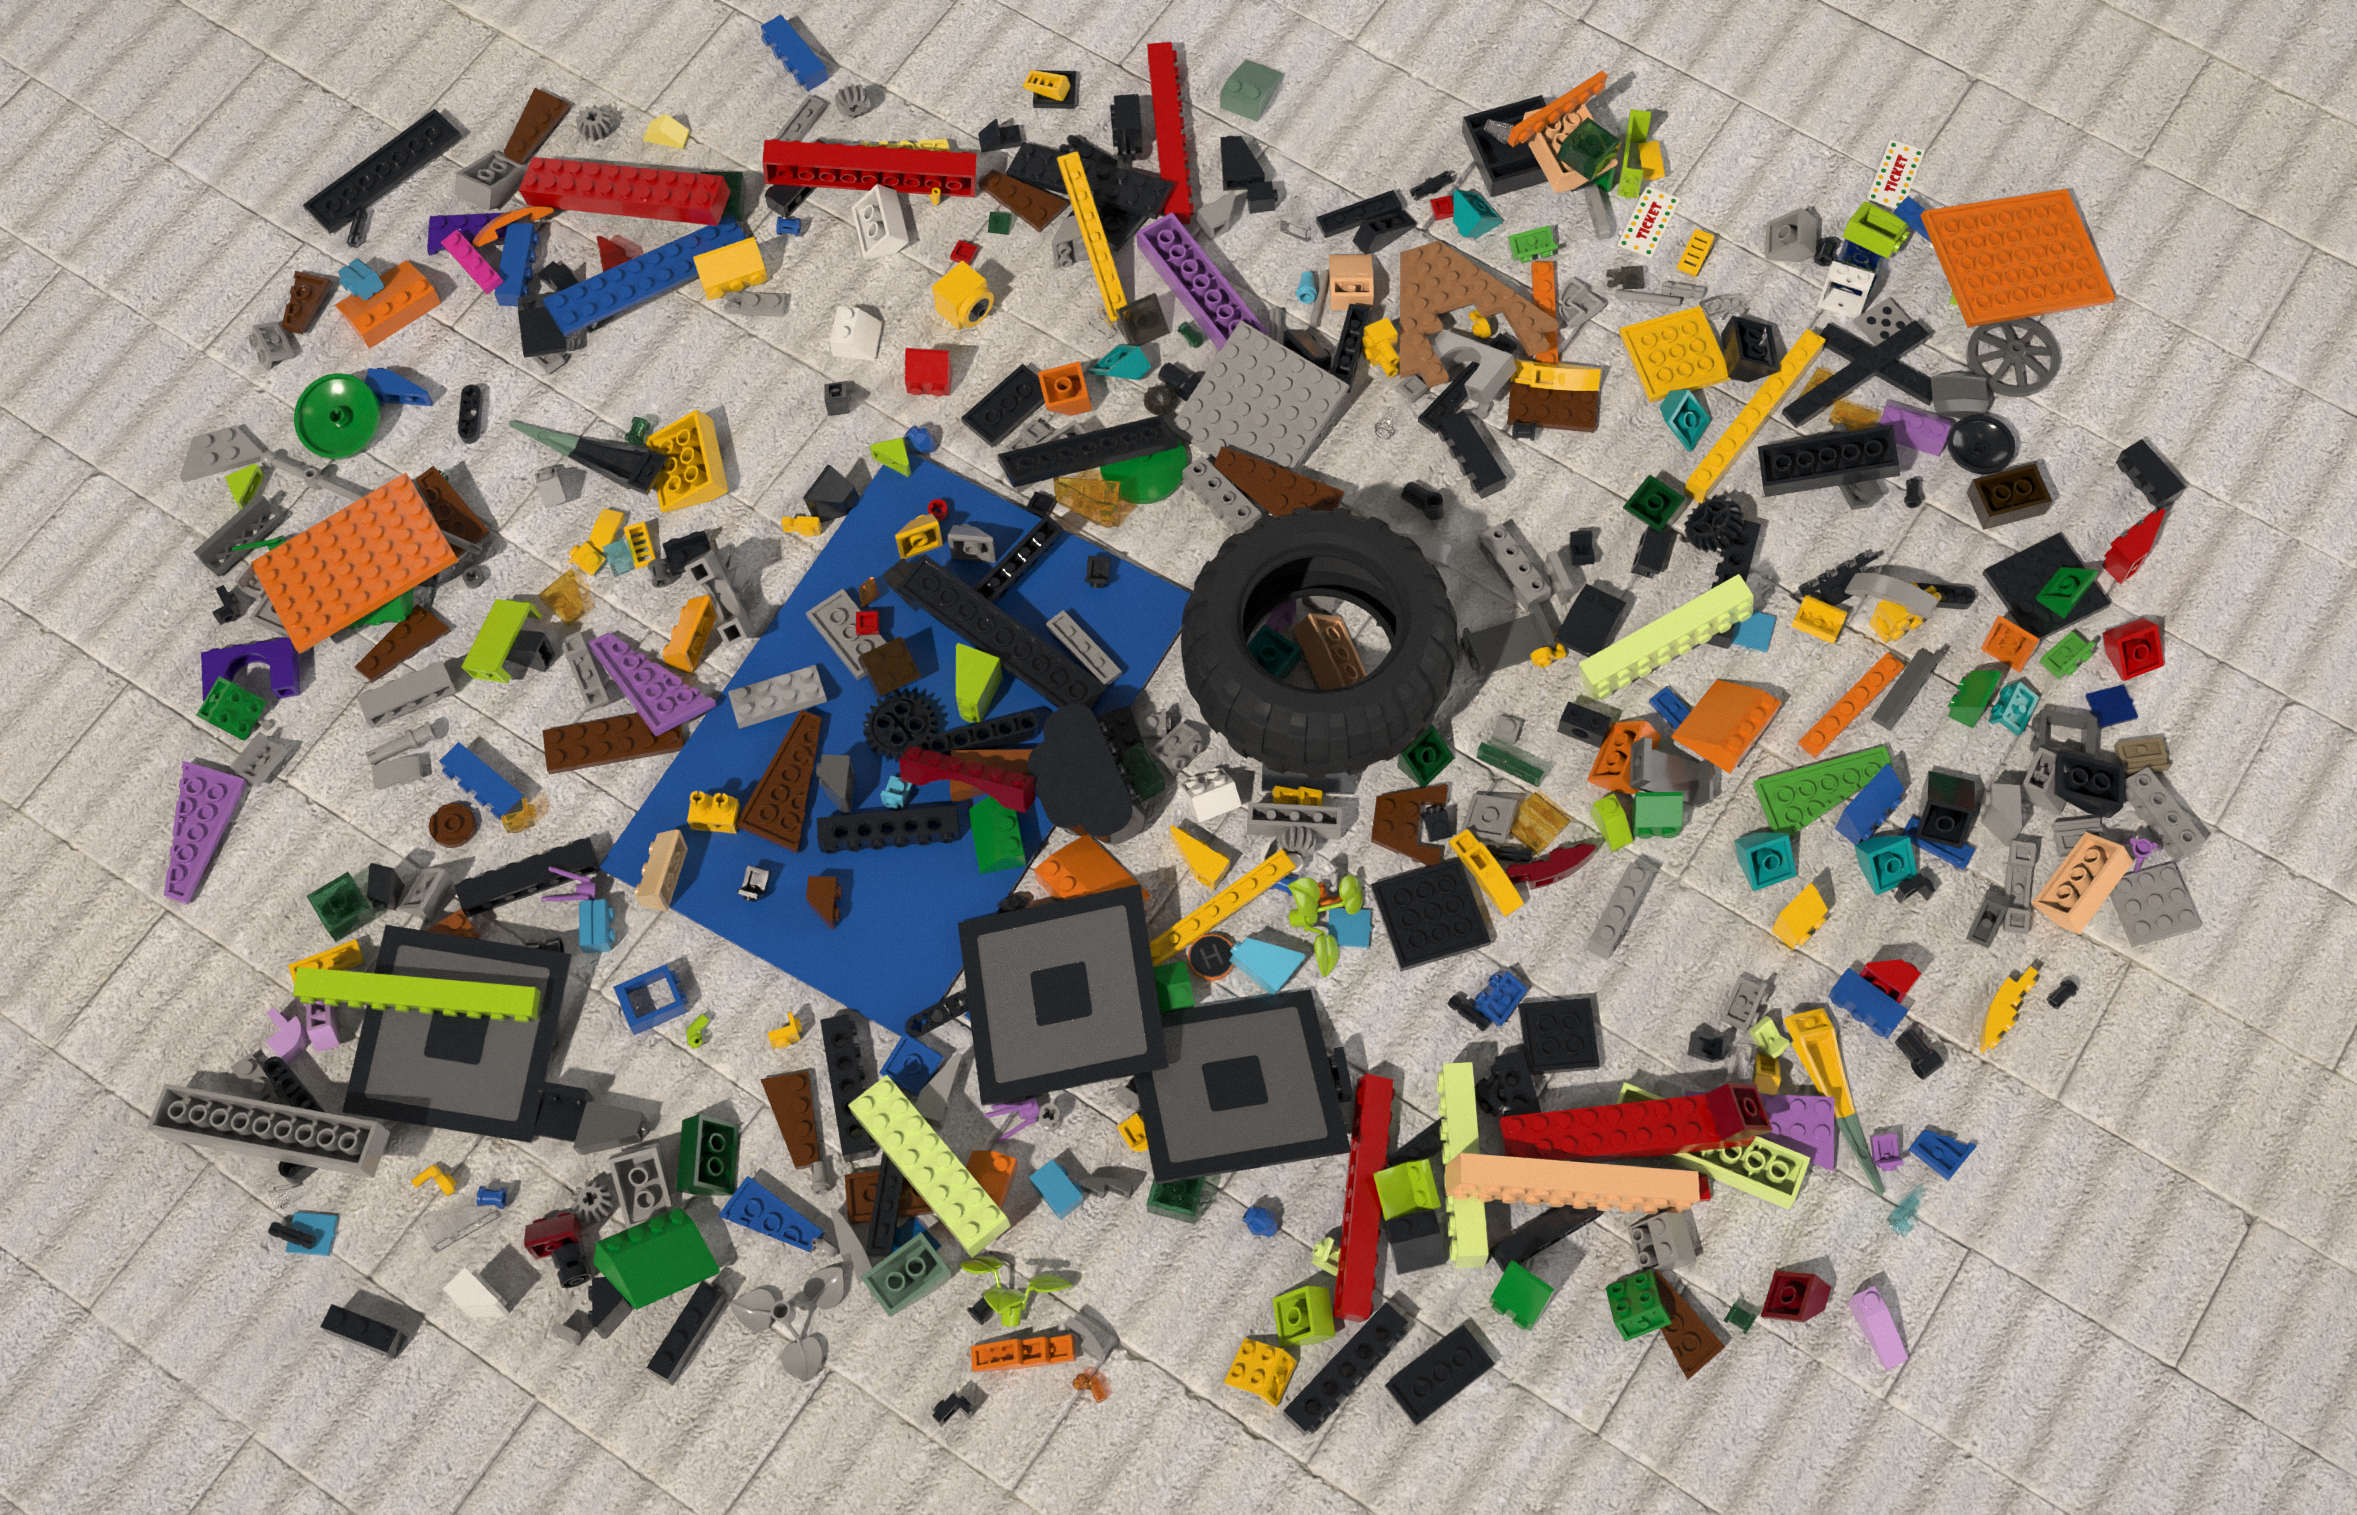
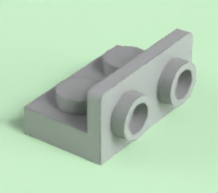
[249,322,294,370]
[1149,722,1205,776]

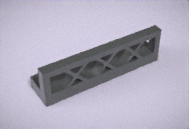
[1814,423,1883,510]
[193,493,284,577]
[1871,649,1943,732]

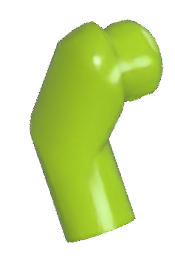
[686,1014,710,1049]

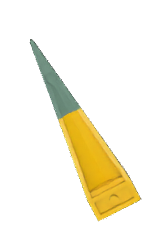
[1783,1008,1884,1196]

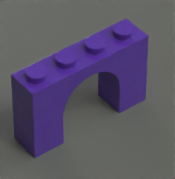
[201,637,300,701]

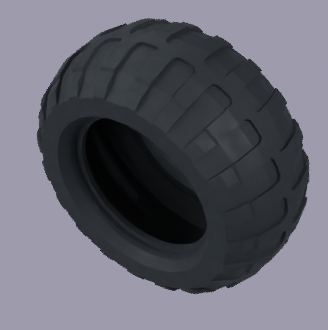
[1181,507,1458,779]

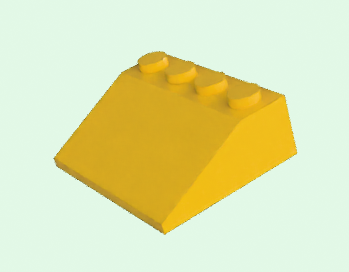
[645,409,729,513]

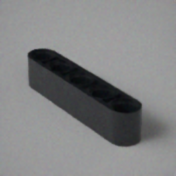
[928,712,1040,756]
[1489,1205,1604,1272]

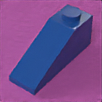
[365,368,433,406]

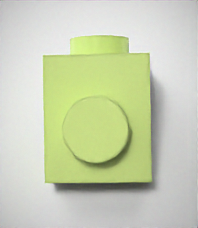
[1749,1016,1791,1058]
[1311,1237,1340,1276]

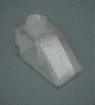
[1723,1041,1757,1084]

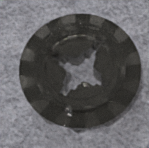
[1143,384,1178,415]

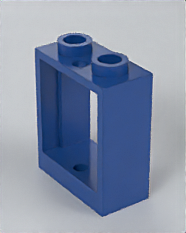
[613,964,688,1035]

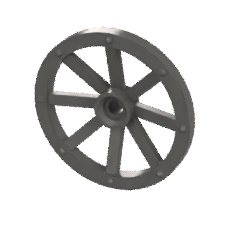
[1966,318,2060,397]

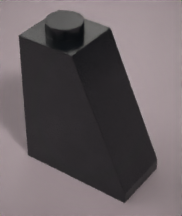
[1220,136,1265,191]
[505,630,555,672]

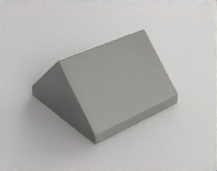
[399,868,454,923]

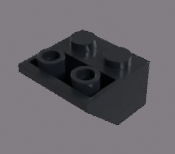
[588,1277,632,1339]

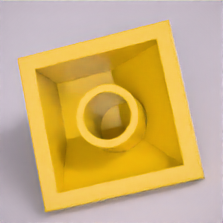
[895,513,943,560]

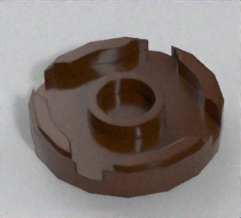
[429,803,477,848]

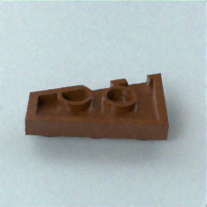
[282,271,333,335]

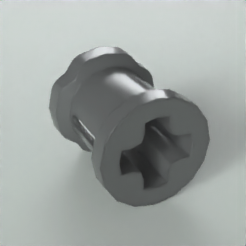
[648,558,671,588]

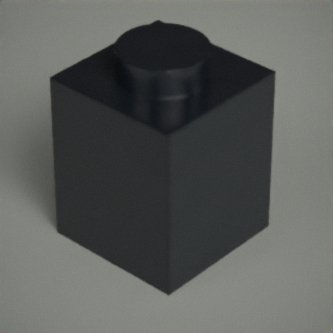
[1246,181,1278,214]

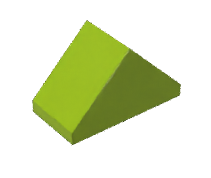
[870,437,911,477]
[224,464,264,509]

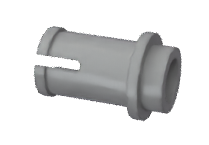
[810,1162,830,1195]

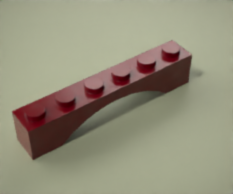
[899,746,1035,813]

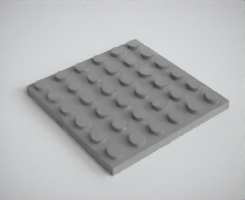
[1170,321,1350,472]

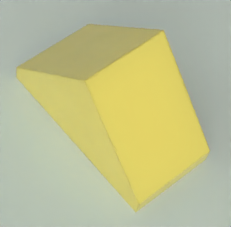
[643,113,689,149]

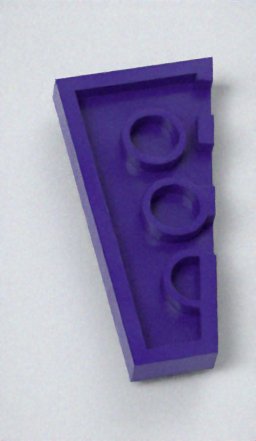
[427,213,515,256]

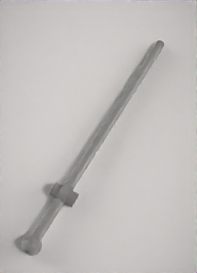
[260,451,482,555]

